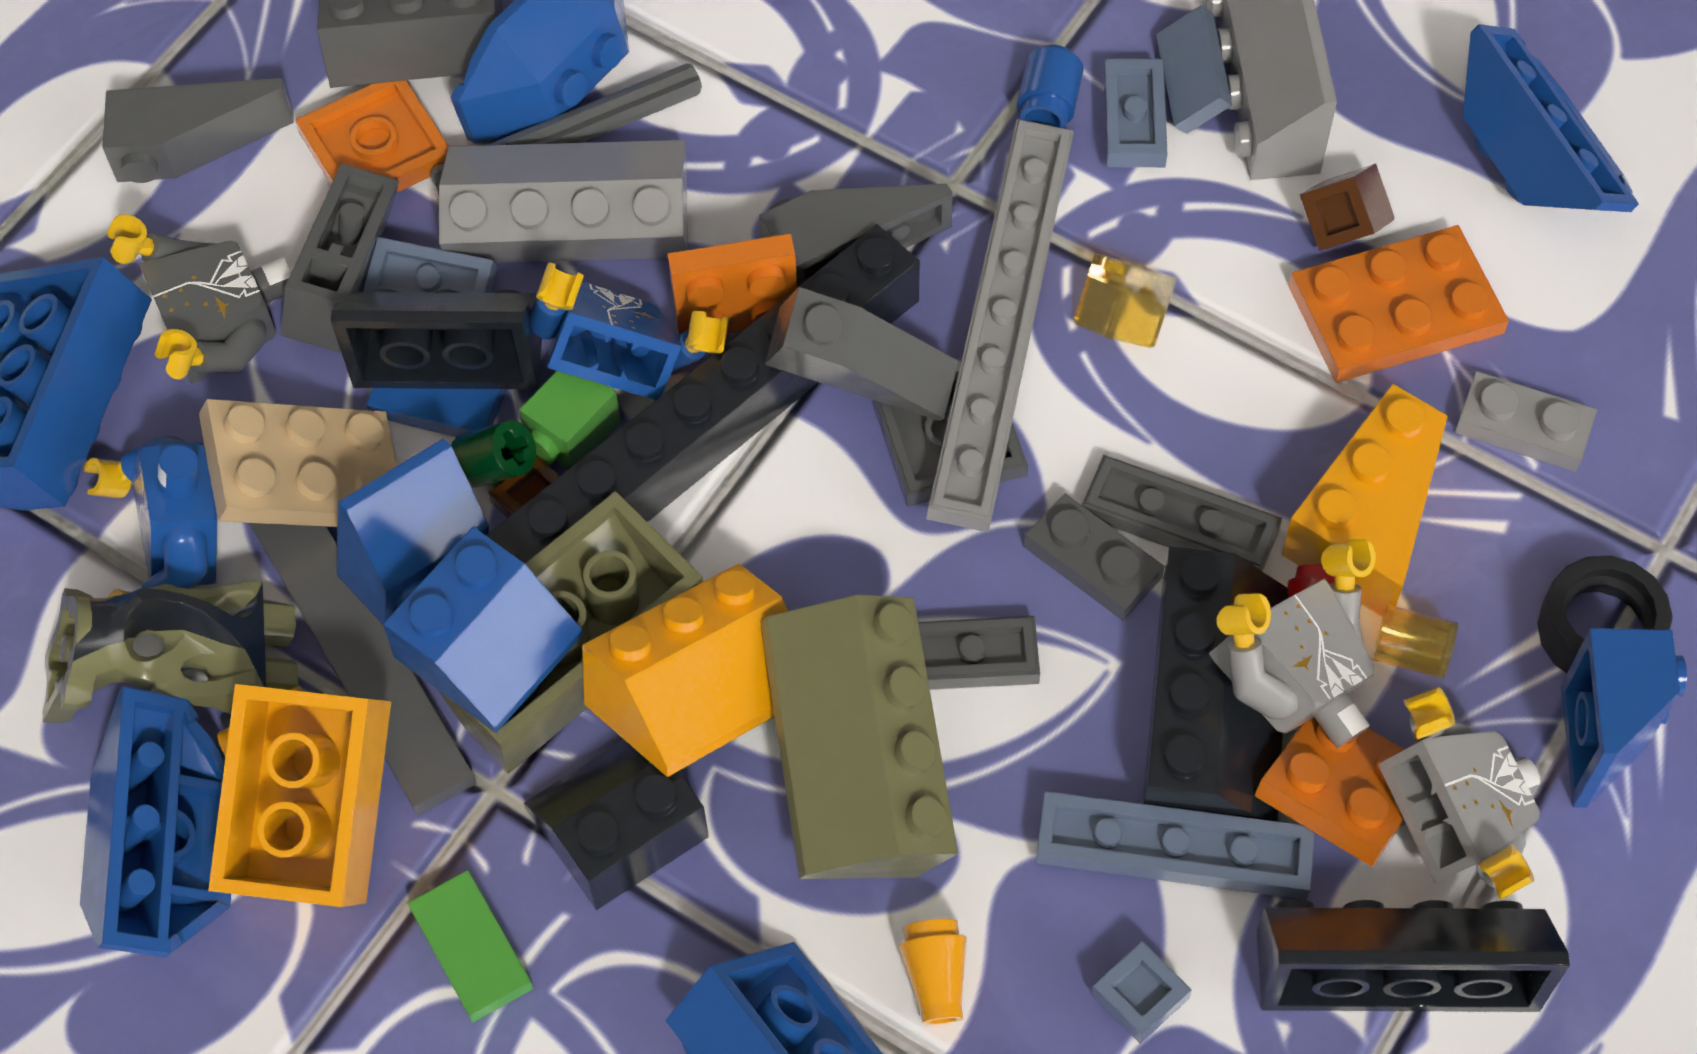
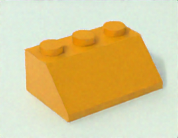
[582,563,788,777]

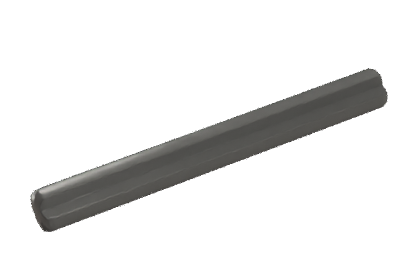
[430,63,702,196]

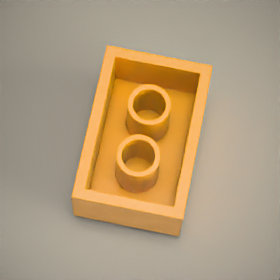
[208,684,391,907]

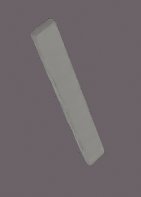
[926,119,1074,532]

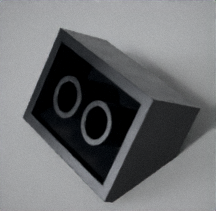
[331,289,542,390]

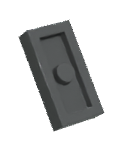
[1024,493,1165,621]

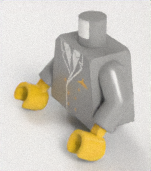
[1209,539,1376,749]
[1378,687,1540,900]

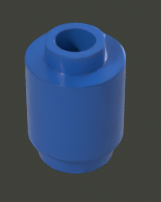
[1017,45,1084,128]

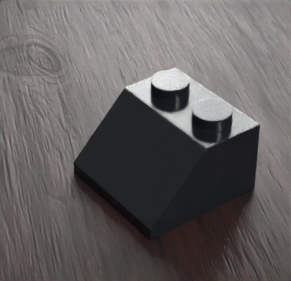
[524,740,709,910]

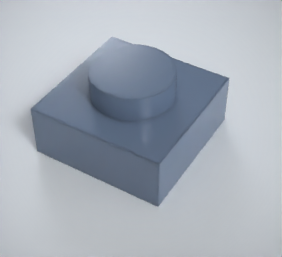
[1091,941,1192,1044]

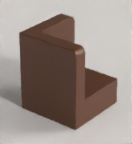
[1300,163,1394,251]

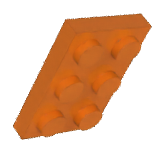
[1288,225,1509,383]

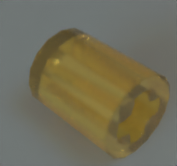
[1372,604,1458,679]

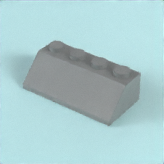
[1206,0,1337,180]
[439,140,688,263]

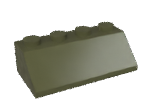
[439,491,703,774]
[760,595,958,879]

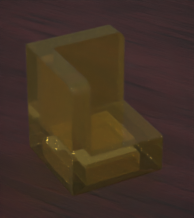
[1074,253,1176,348]

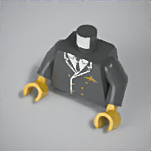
[107,214,291,384]

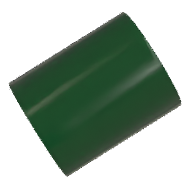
[451,420,536,488]

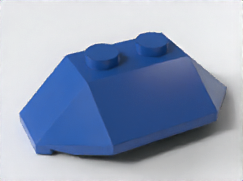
[450,0,629,143]
[1463,24,1639,212]
[80,687,231,958]

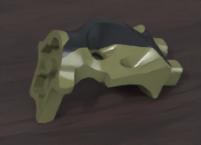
[42,580,298,723]

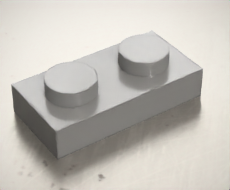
[1455,371,1598,472]

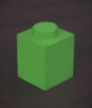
[519,371,621,470]

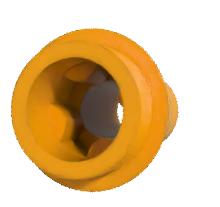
[898,919,967,1025]

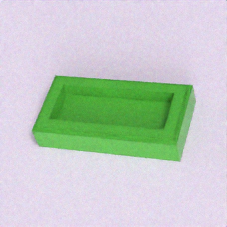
[407,870,533,1023]

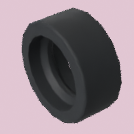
[1537,555,1673,673]

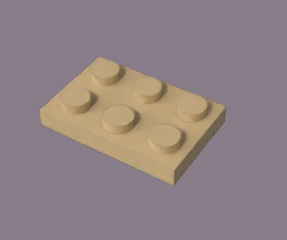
[199,399,398,527]

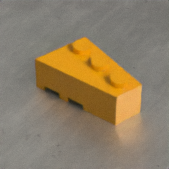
[1281,384,1448,622]

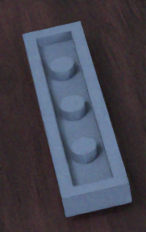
[1035,791,1315,900]

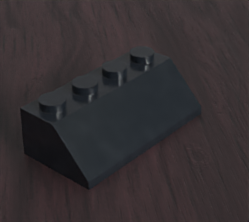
[1142,546,1288,822]
[1257,899,1570,1012]

